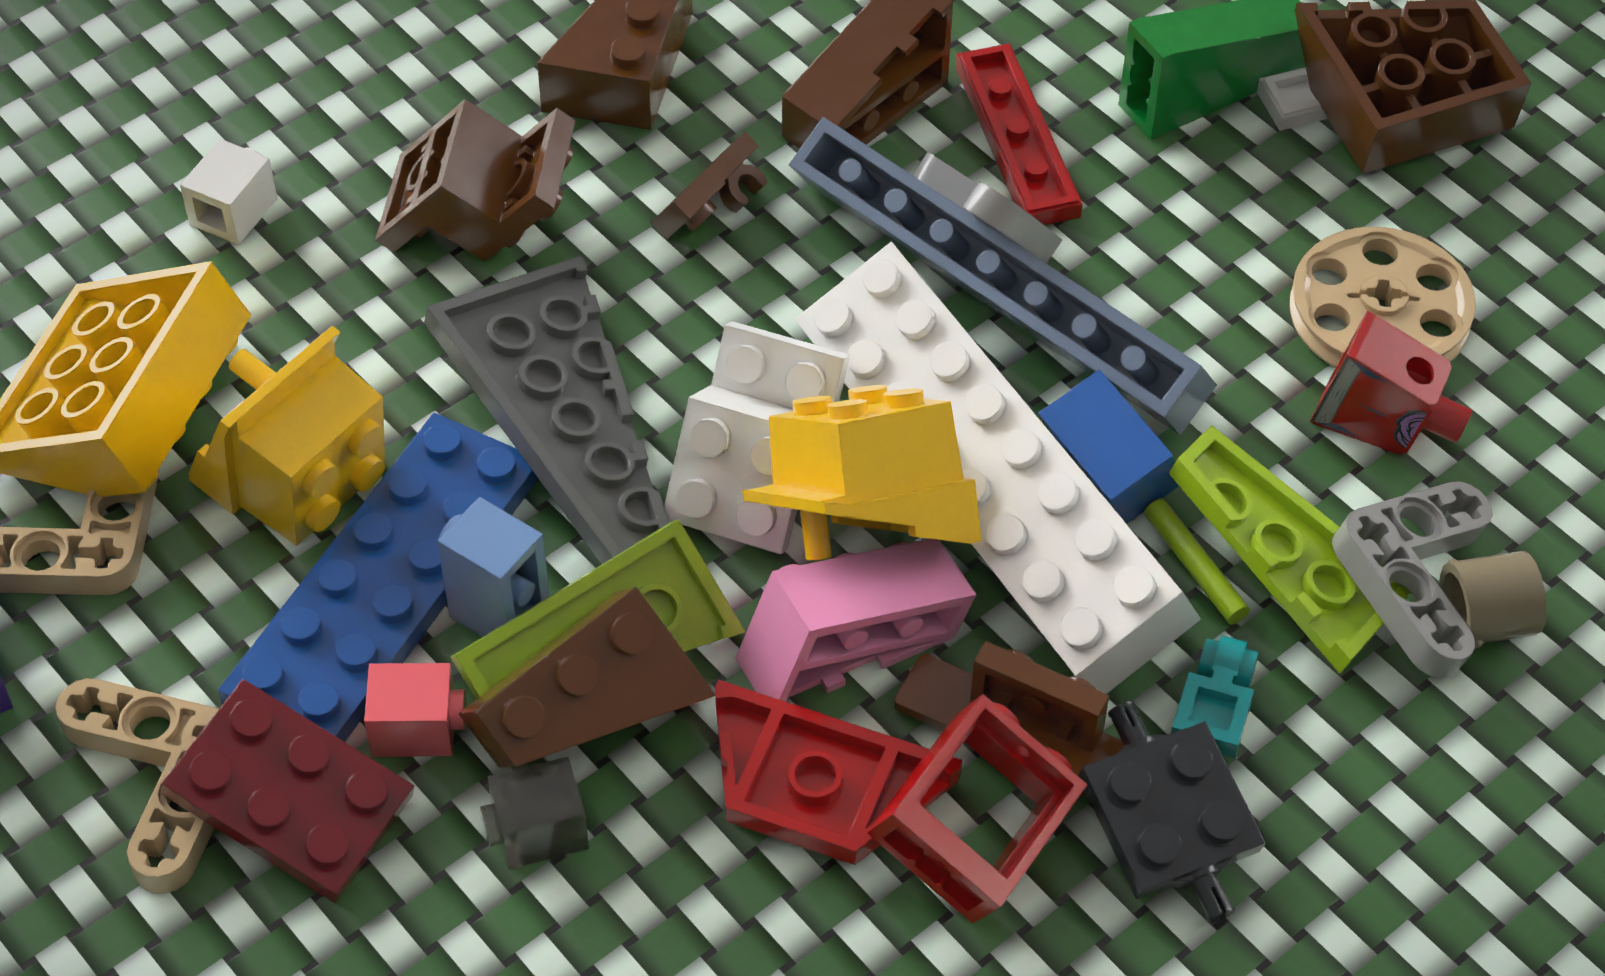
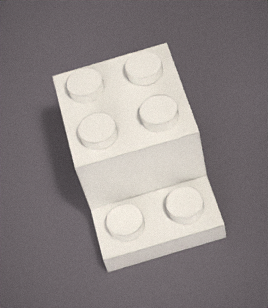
[664,321,850,554]

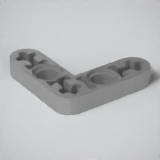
[912,152,1062,263]
[1332,481,1493,678]

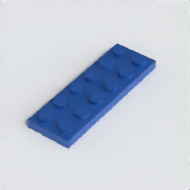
[218,412,538,742]

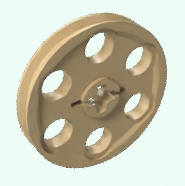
[1289,227,1476,367]

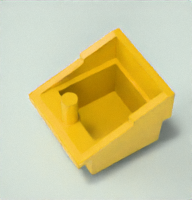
[189,326,385,546]
[742,385,982,560]

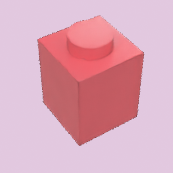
[364,663,467,757]

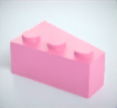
[735,539,976,703]

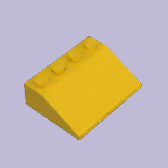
[0,261,251,497]

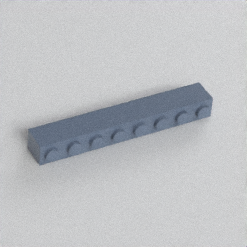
[789,117,1217,435]

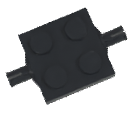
[1078,701,1266,923]

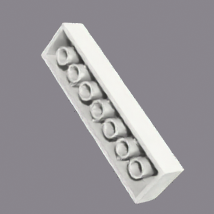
[795,242,1201,694]

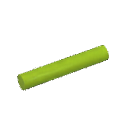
[1144,498,1250,625]

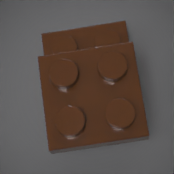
[375,99,576,262]

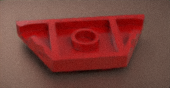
[715,680,963,865]

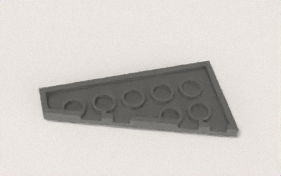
[424,255,669,564]

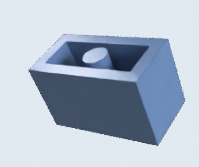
[437,497,550,637]

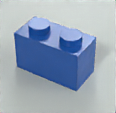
[1038,369,1179,524]

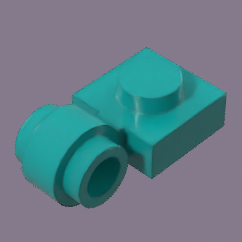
[1171,635,1259,759]

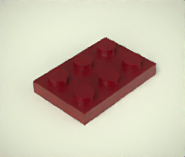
[161,679,415,903]

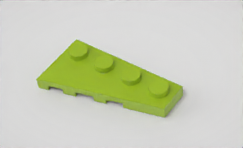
[1169,425,1411,674]
[451,519,745,699]

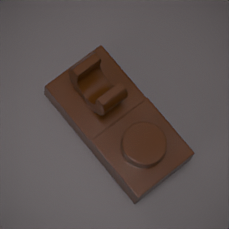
[651,132,768,239]

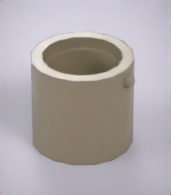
[1439,551,1547,648]

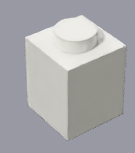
[180,139,278,245]

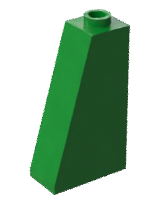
[1118,0,1306,140]

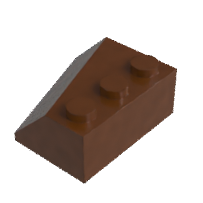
[1295,0,1532,174]

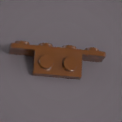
[894,641,1124,796]

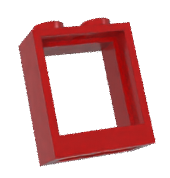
[867,694,1088,924]

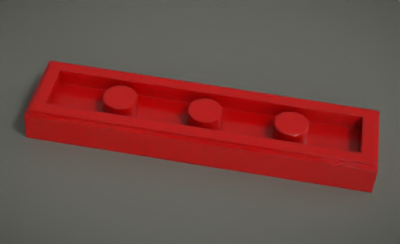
[955,43,1083,225]

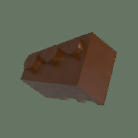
[537,0,693,130]
[782,0,953,149]
[458,586,716,768]

